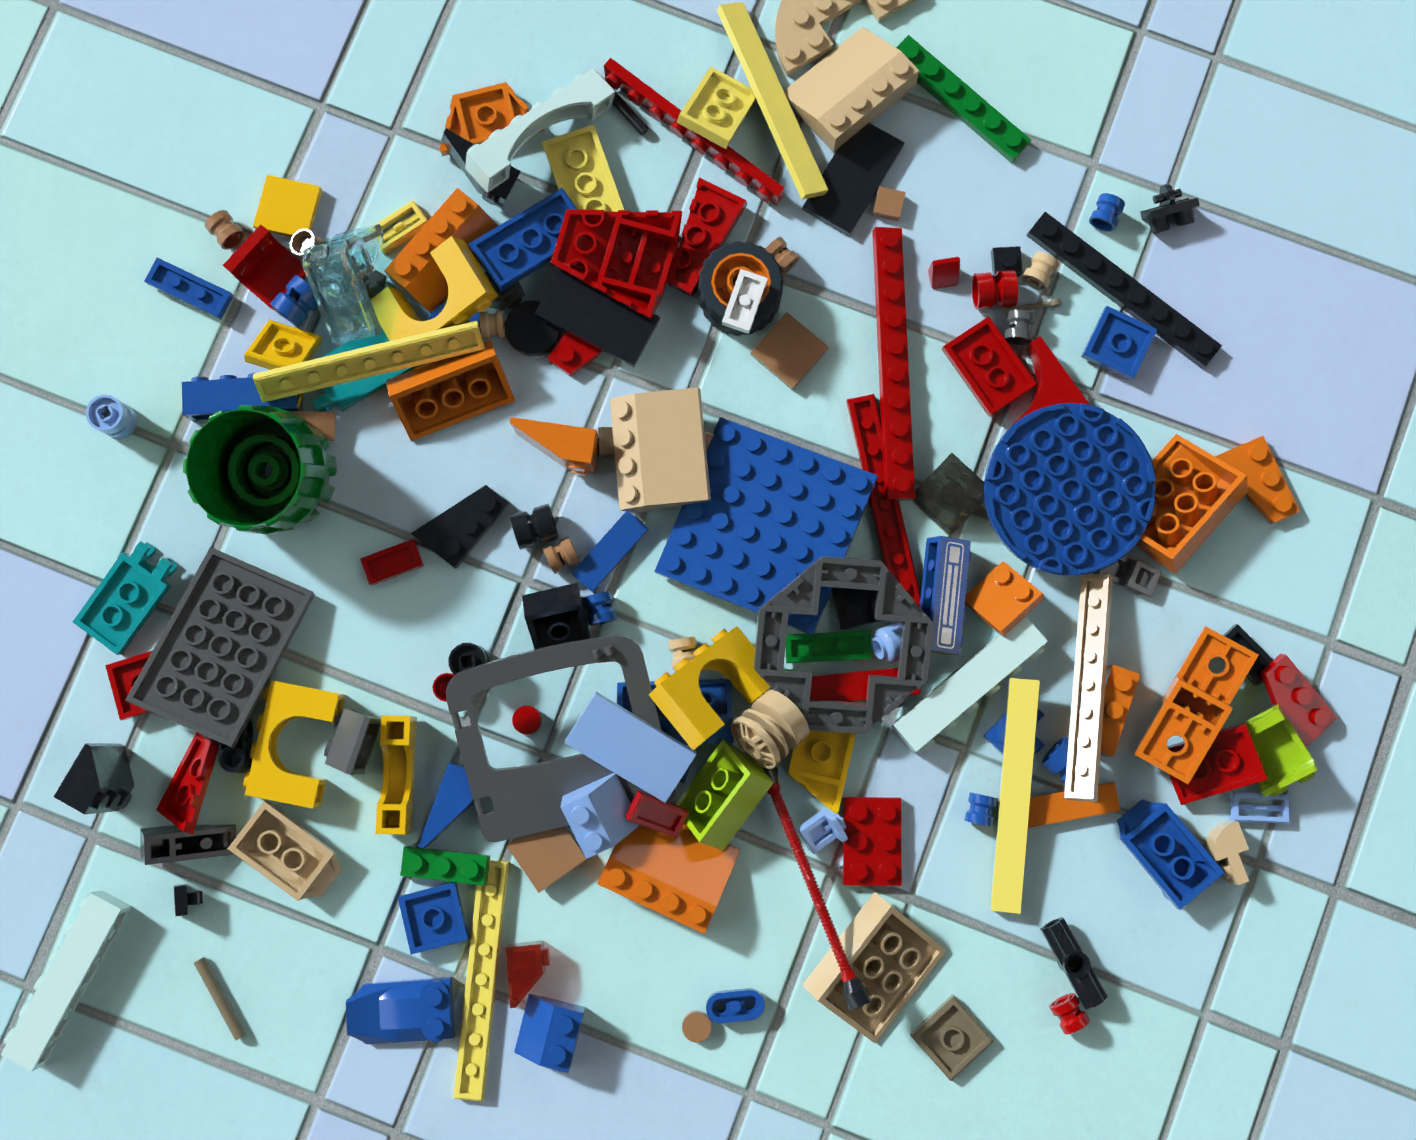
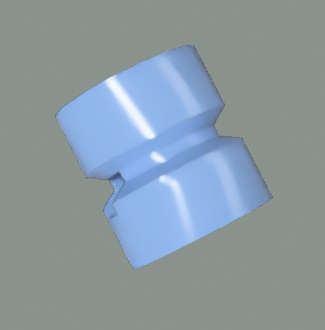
[86,395,138,439]

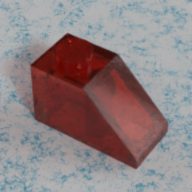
[505,940,550,1008]

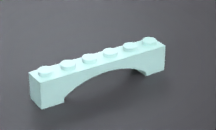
[465,68,615,193]

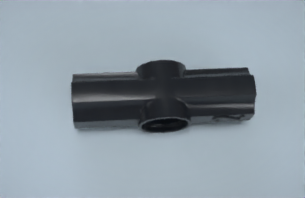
[1040,917,1108,1010]

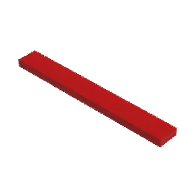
[846,394,921,607]

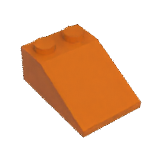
[510,417,599,477]

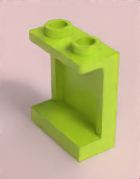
[1241,704,1318,797]

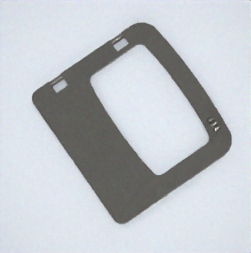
[446,635,676,842]

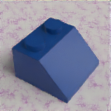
[514,993,586,1073]

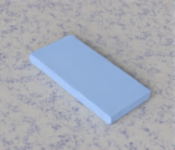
[564,692,697,803]

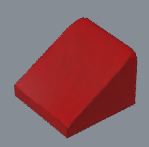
[928,256,960,289]

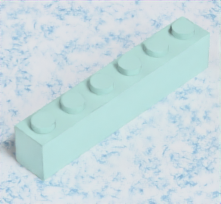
[890,616,1048,753]
[1,890,132,1072]

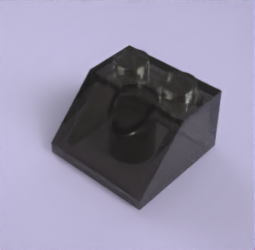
[912,453,984,537]

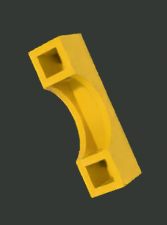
[376,715,417,835]

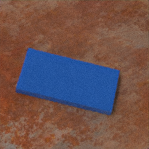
[468,188,577,292]

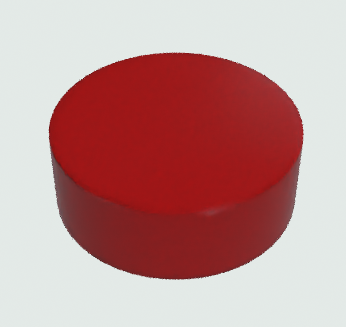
[512,706,542,734]

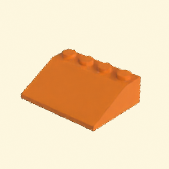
[1136,434,1249,574]
[597,824,740,934]

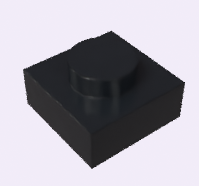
[991,246,1023,277]

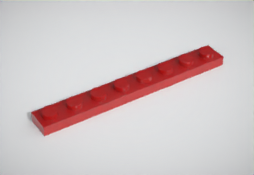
[604,57,785,206]

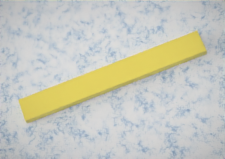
[717,2,828,200]
[253,320,485,403]
[990,678,1040,914]
[453,860,509,1101]

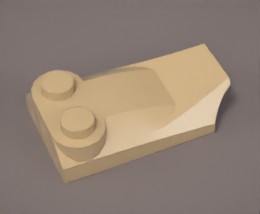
[227,800,342,901]

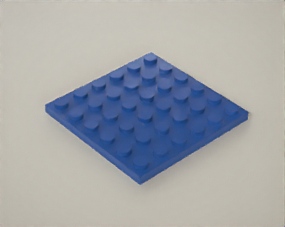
[654,417,878,636]

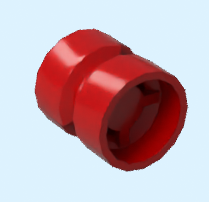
[972,270,1018,310]

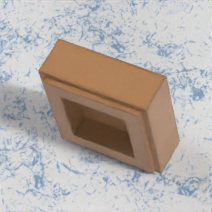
[872,186,906,221]

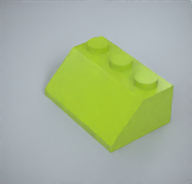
[676,739,774,850]

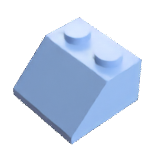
[561,773,640,859]

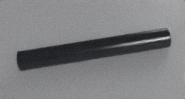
[594,69,649,136]

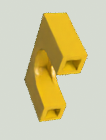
[367,236,498,341]
[649,626,771,750]
[243,680,346,809]

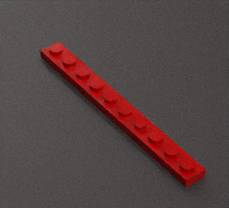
[872,227,915,501]

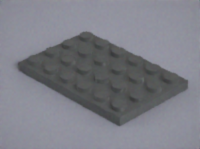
[125,547,315,749]

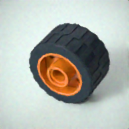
[698,241,783,336]

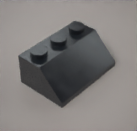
[53,743,135,815]

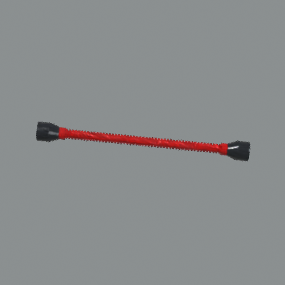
[762,766,872,1010]

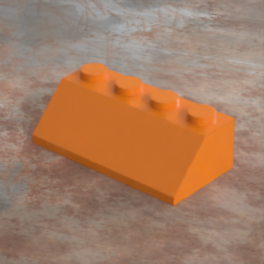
[384,188,498,314]
[386,340,515,441]

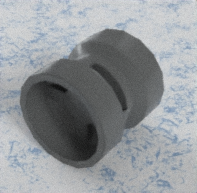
[1004,310,1035,345]

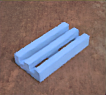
[1229,792,1290,824]

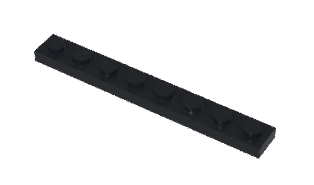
[1026,212,1222,369]

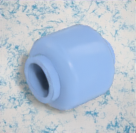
[871,622,903,663]

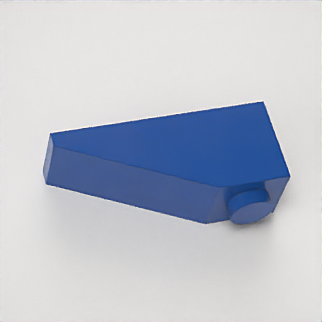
[418,763,474,848]

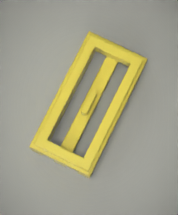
[367,200,428,255]

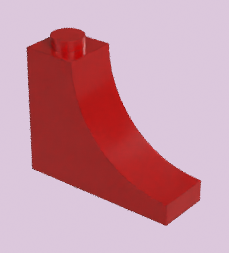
[1012,336,1089,425]

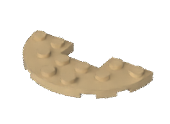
[775,0,916,76]

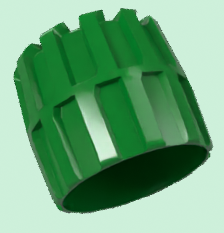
[183,405,337,534]

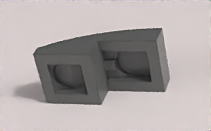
[1093,556,1162,597]

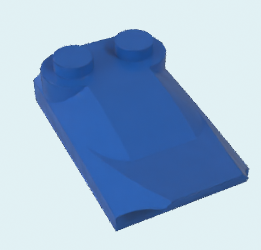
[1117,799,1225,910]
[346,977,455,1044]

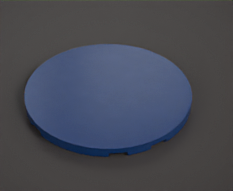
[984,403,1156,575]

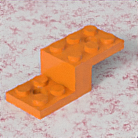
[1134,626,1259,784]

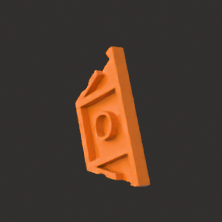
[440,82,545,156]

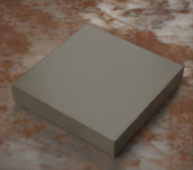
[910,995,993,1081]

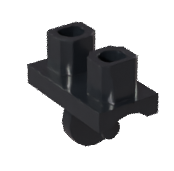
[1140,183,1200,233]

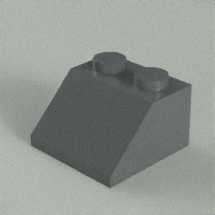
[324,708,381,775]

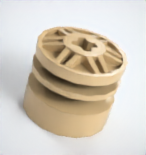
[730,690,809,769]

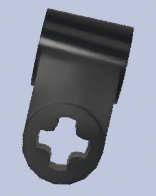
[218,718,253,773]

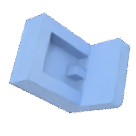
[796,809,848,854]

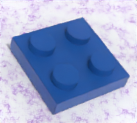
[1081,306,1157,381]
[398,882,470,955]

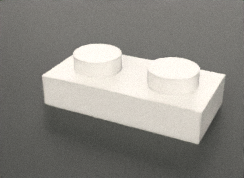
[722,269,768,334]

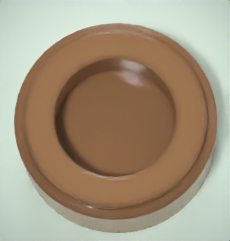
[682,1011,711,1042]

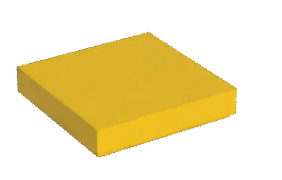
[253,175,322,237]
[244,319,322,370]

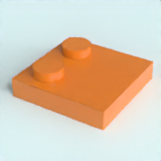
[965,561,1045,637]

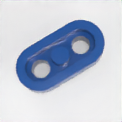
[706,988,765,1023]

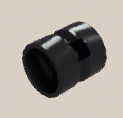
[510,504,559,550]
[448,643,491,675]

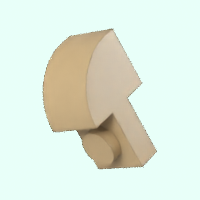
[1205,820,1249,885]

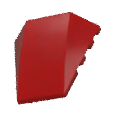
[551,209,683,319]

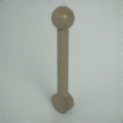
[1003,299,1061,315]

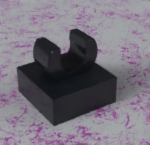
[173,884,203,916]

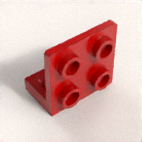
[223,224,310,310]

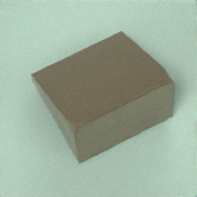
[598,427,615,458]

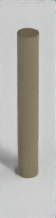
[194,957,246,1041]

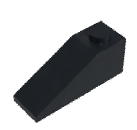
[441,128,521,206]
[140,824,236,865]

